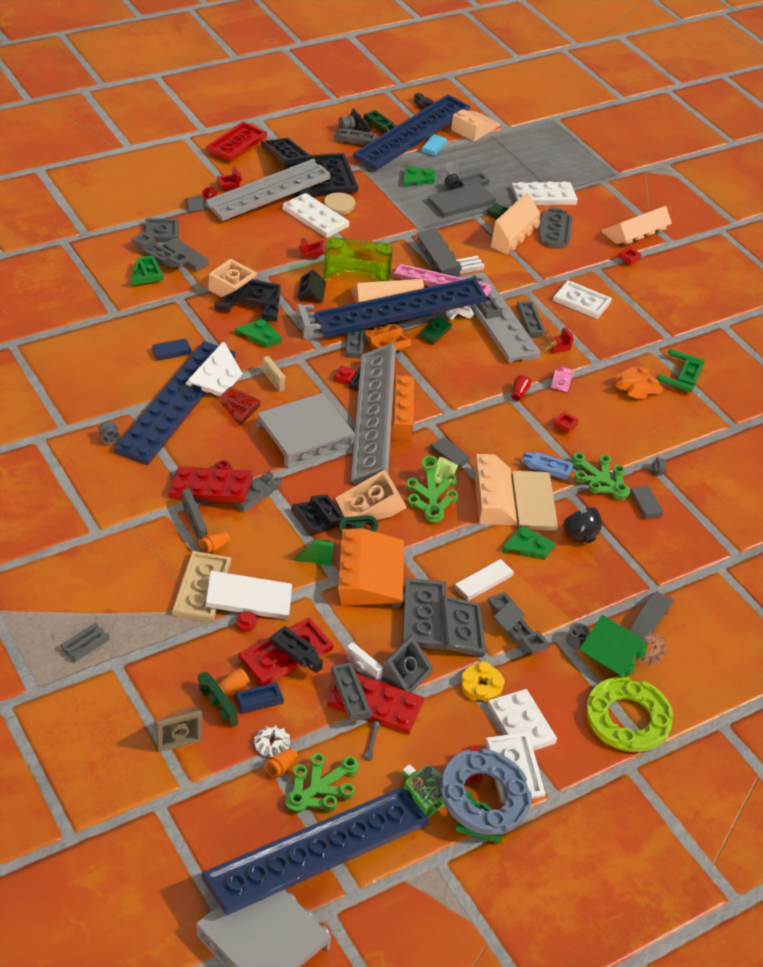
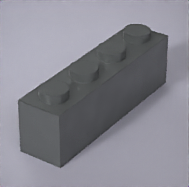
[417,228,462,277]

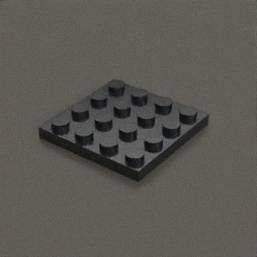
[286,153,358,196]

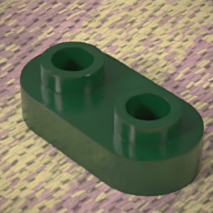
[338,515,378,535]

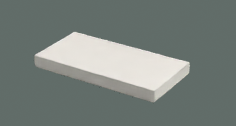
[205,571,292,620]

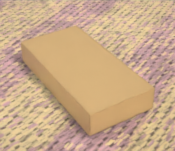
[262,356,286,392]

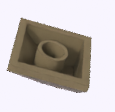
[157,707,202,752]

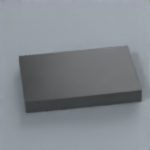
[440,595,486,657]

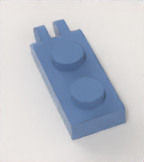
[521,452,574,480]

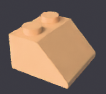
[209,259,257,297]

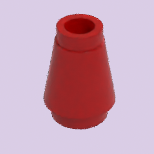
[511,375,531,401]

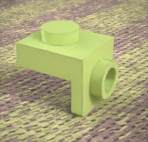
[434,457,458,486]

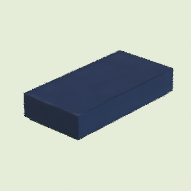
[152,338,191,360]
[235,682,284,714]

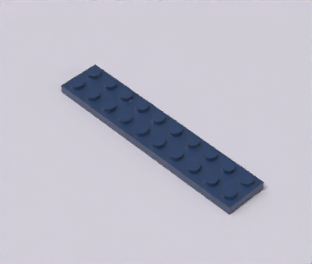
[353,94,470,171]
[314,277,487,338]
[114,341,235,465]
[201,787,429,916]

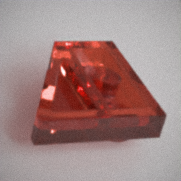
[220,387,261,425]

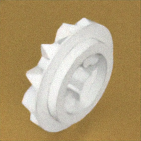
[254,725,290,757]

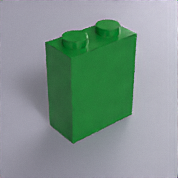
[579,615,648,677]

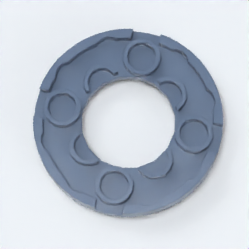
[440,749,532,835]

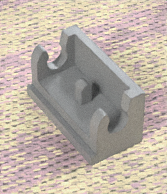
[297,304,323,339]

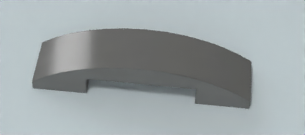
[132,232,192,267]
[630,591,675,644]
[487,592,550,654]

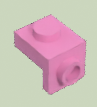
[551,367,574,392]

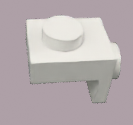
[445,305,474,320]

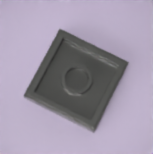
[145,218,178,242]

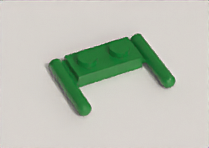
[656,349,705,392]

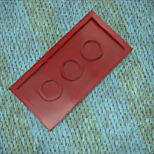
[206,121,267,162]
[168,466,253,503]
[238,617,334,686]
[327,673,424,735]

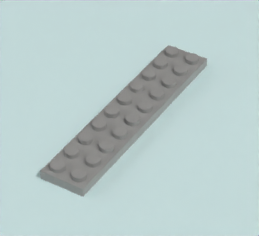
[351,343,396,485]

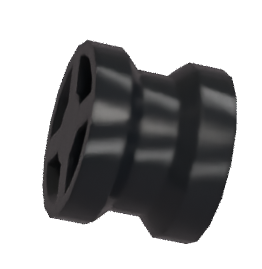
[444,173,463,190]

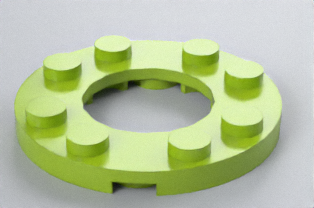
[586,677,673,752]

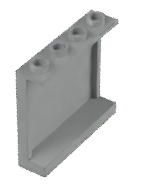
[257,393,355,469]
[196,890,332,967]

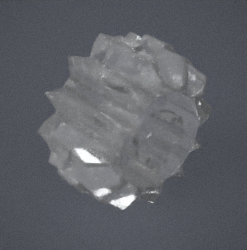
[638,630,668,667]

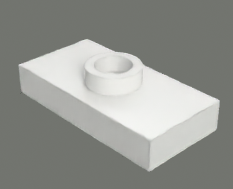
[346,642,383,682]

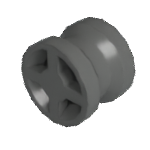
[338,115,355,130]
[98,421,120,445]
[567,623,590,649]

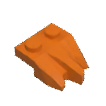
[364,324,411,351]
[612,366,663,399]

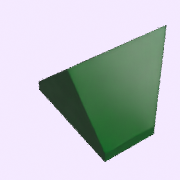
[292,539,336,566]

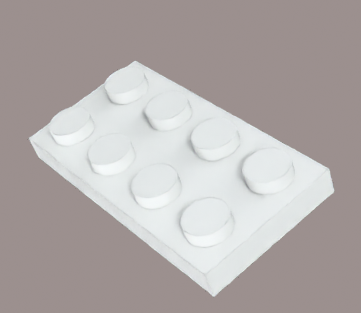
[511,181,578,205]
[283,193,350,238]

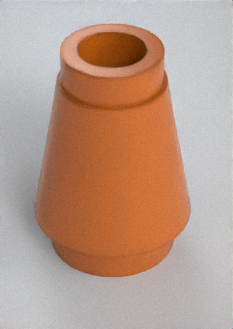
[199,532,230,554]
[218,668,250,695]
[265,748,298,778]

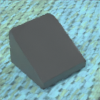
[185,197,204,211]
[493,601,525,632]

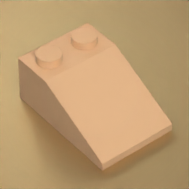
[451,110,500,141]
[335,469,407,520]

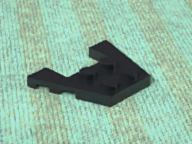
[214,279,281,322]

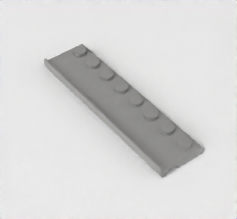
[205,159,330,221]
[453,272,541,364]

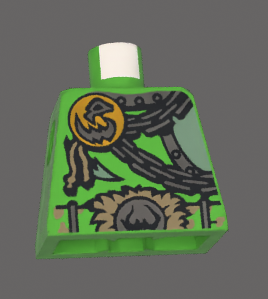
[401,765,445,818]

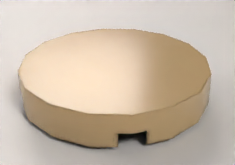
[324,193,355,215]

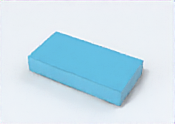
[421,134,447,156]

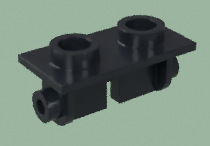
[349,108,371,133]

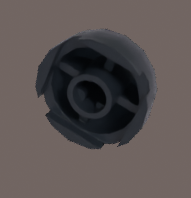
[562,507,602,544]

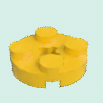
[461,662,505,703]

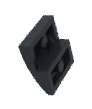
[291,494,345,535]

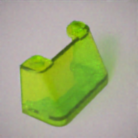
[323,237,393,282]

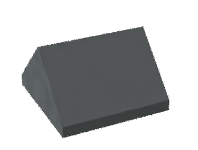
[382,635,434,693]

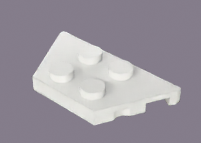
[185,342,243,397]

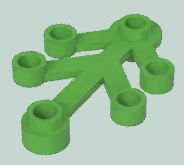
[570,452,630,500]
[407,456,458,523]
[285,753,359,813]

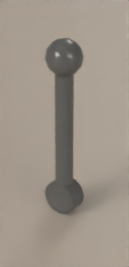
[364,721,380,761]

